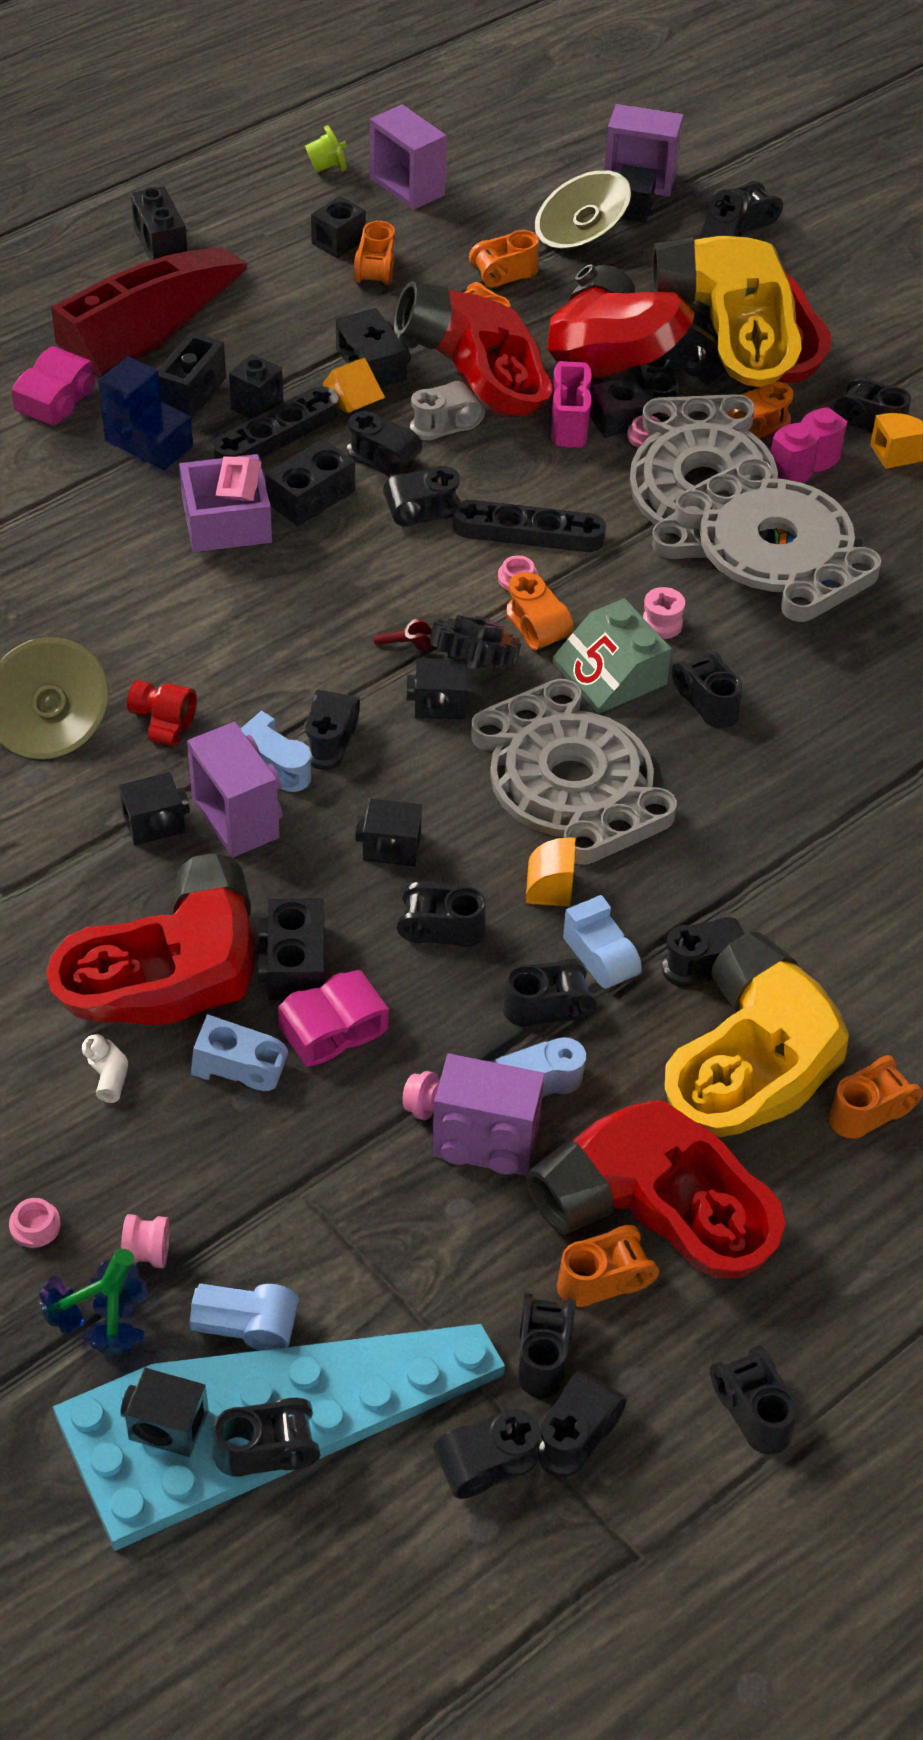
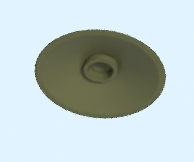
[535,170,631,248]
[0,637,108,759]

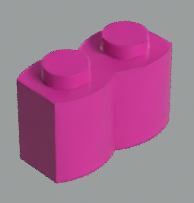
[11,346,96,426]
[550,361,592,448]
[771,407,847,483]
[278,970,389,1067]

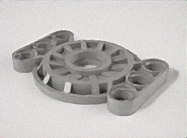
[630,394,778,559]
[675,458,881,622]
[471,679,677,865]

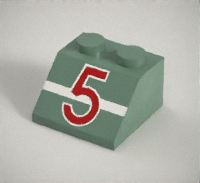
[552,598,672,714]

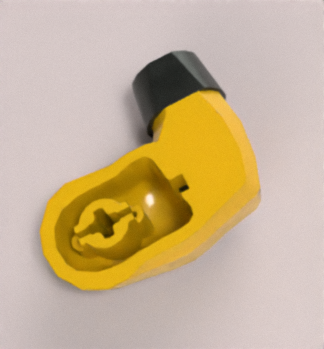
[653,236,802,387]
[665,931,849,1137]

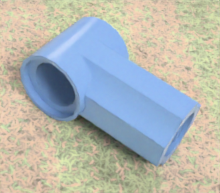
[189,1283,299,1351]

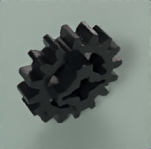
[429,615,522,669]

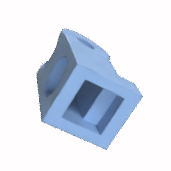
[240,711,312,792]
[563,895,642,989]
[191,1014,289,1091]
[495,1037,586,1097]

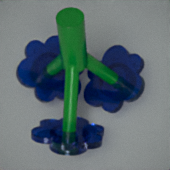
[39,1249,148,1354]

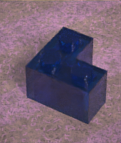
[98,356,193,470]

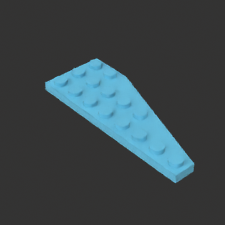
[53,1324,505,1551]

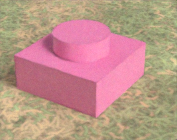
[215,457,261,501]

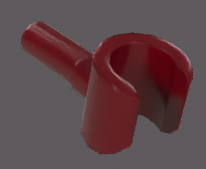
[373,619,432,652]

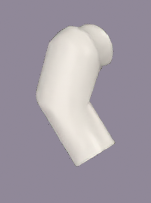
[82,1034,128,1103]

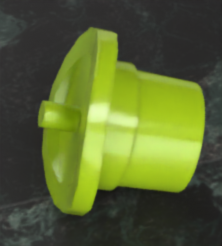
[305,125,347,173]

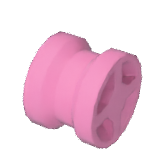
[643,587,685,639]
[121,1214,170,1268]

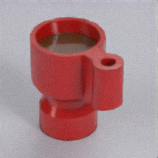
[127,680,197,747]

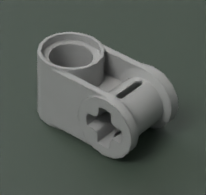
[410,381,485,441]

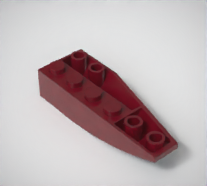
[51,247,247,378]

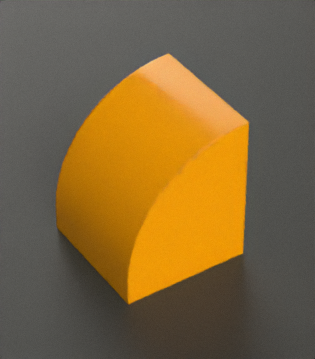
[322,357,385,413]
[870,413,923,469]
[525,838,575,907]

